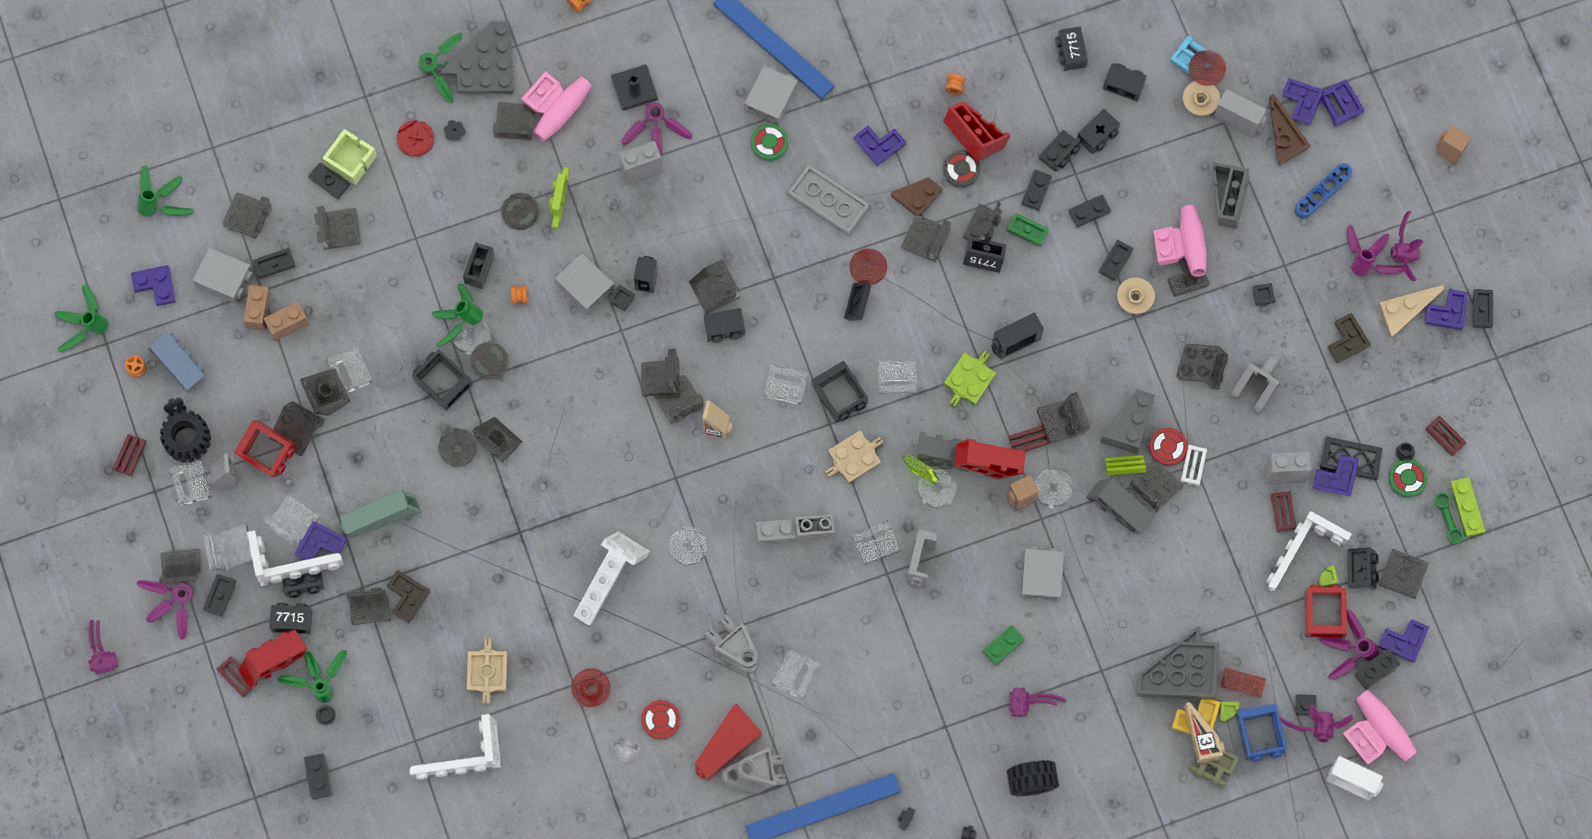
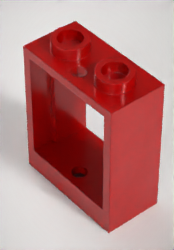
[234,420,297,477]
[1305,585,1347,638]

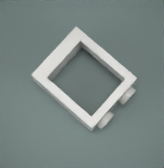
[1326,756,1384,801]

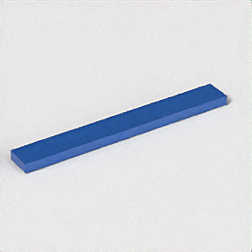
[713,0,835,100]
[745,773,901,839]

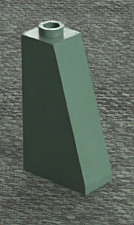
[340,490,421,537]

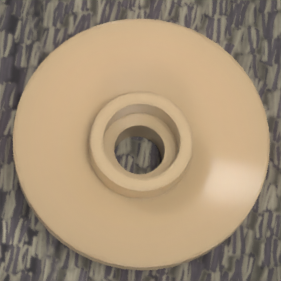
[1183,80,1220,116]
[1117,277,1155,314]

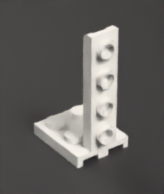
[1266,511,1351,591]
[247,530,344,587]
[573,531,650,626]
[410,714,501,780]

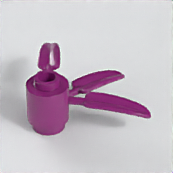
[621,102,692,156]
[1390,211,1424,281]
[1347,225,1404,276]
[137,580,194,640]
[1320,609,1379,680]
[88,620,119,674]
[1009,688,1066,717]
[1280,705,1353,742]

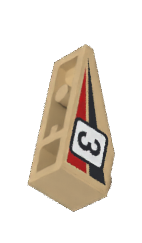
[702,400,733,439]
[1184,702,1225,764]

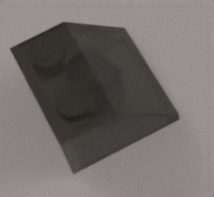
[689,259,740,314]

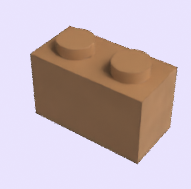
[1436,126,1471,165]
[244,285,271,330]
[264,301,309,341]
[1006,474,1040,511]

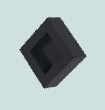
[1252,283,1275,306]
[609,285,635,312]
[1295,694,1316,716]
[897,807,915,831]

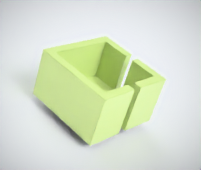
[322,129,377,186]

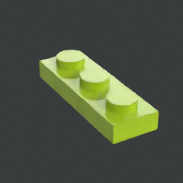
[1449,477,1485,538]

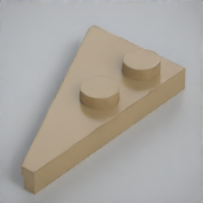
[1379,285,1444,338]

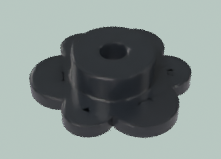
[444,120,466,140]
[164,398,186,417]

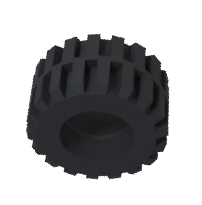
[160,410,211,463]
[1006,760,1059,796]

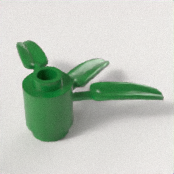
[418,33,463,103]
[137,165,194,216]
[432,284,483,346]
[54,285,108,352]
[277,650,347,703]

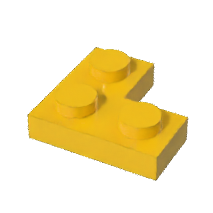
[1171,699,1221,735]

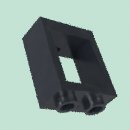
[991,312,1044,359]
[412,349,473,411]
[811,361,868,423]

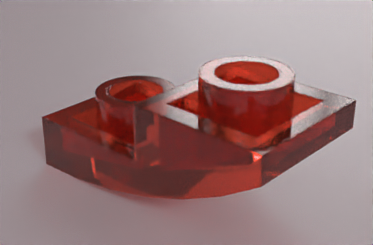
[1220,668,1266,698]

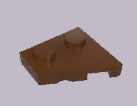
[891,177,943,218]

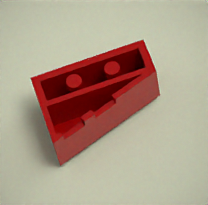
[943,101,1011,162]
[955,439,1026,480]
[238,630,308,689]

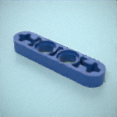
[1295,163,1352,219]

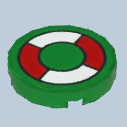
[751,124,788,161]
[1388,460,1428,498]

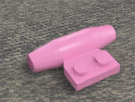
[521,71,592,142]
[1153,205,1207,277]
[1343,690,1417,765]

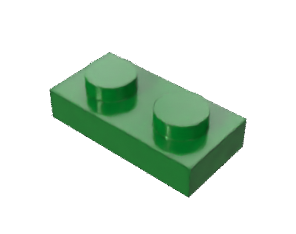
[1007,213,1049,247]
[983,625,1025,666]

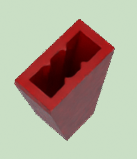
[695,703,762,781]

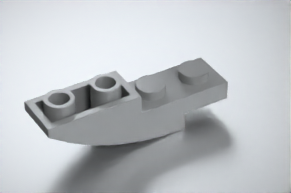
[754,514,835,543]

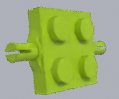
[549,167,570,230]
[943,351,996,407]

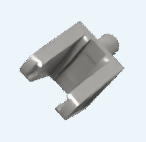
[1230,353,1281,414]
[704,614,758,674]
[722,748,786,794]

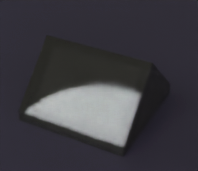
[300,368,350,416]
[472,417,523,463]

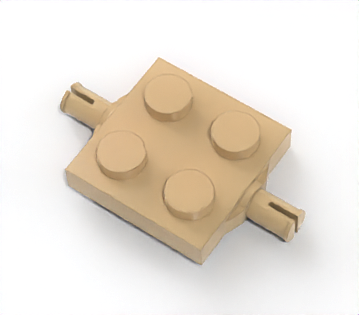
[825,431,884,484]
[467,638,508,705]

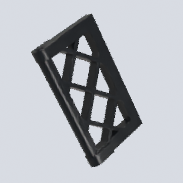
[1320,436,1383,480]

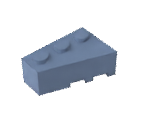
[148,332,205,391]

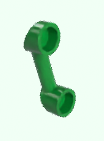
[1435,492,1464,544]

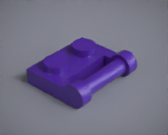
[1321,79,1365,127]

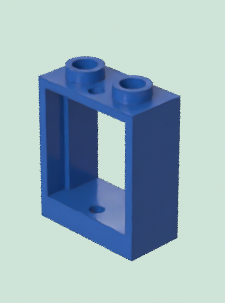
[1235,703,1287,762]

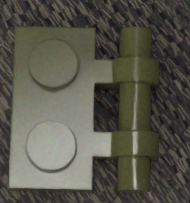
[1189,750,1239,788]

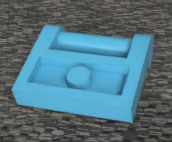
[1170,35,1220,80]

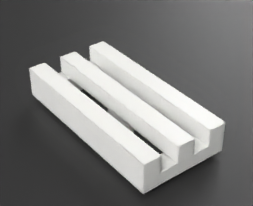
[1180,445,1207,487]

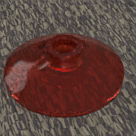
[1189,50,1226,86]
[849,249,887,285]
[571,668,611,707]

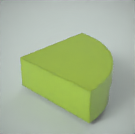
[1318,565,1339,588]
[1220,702,1240,722]

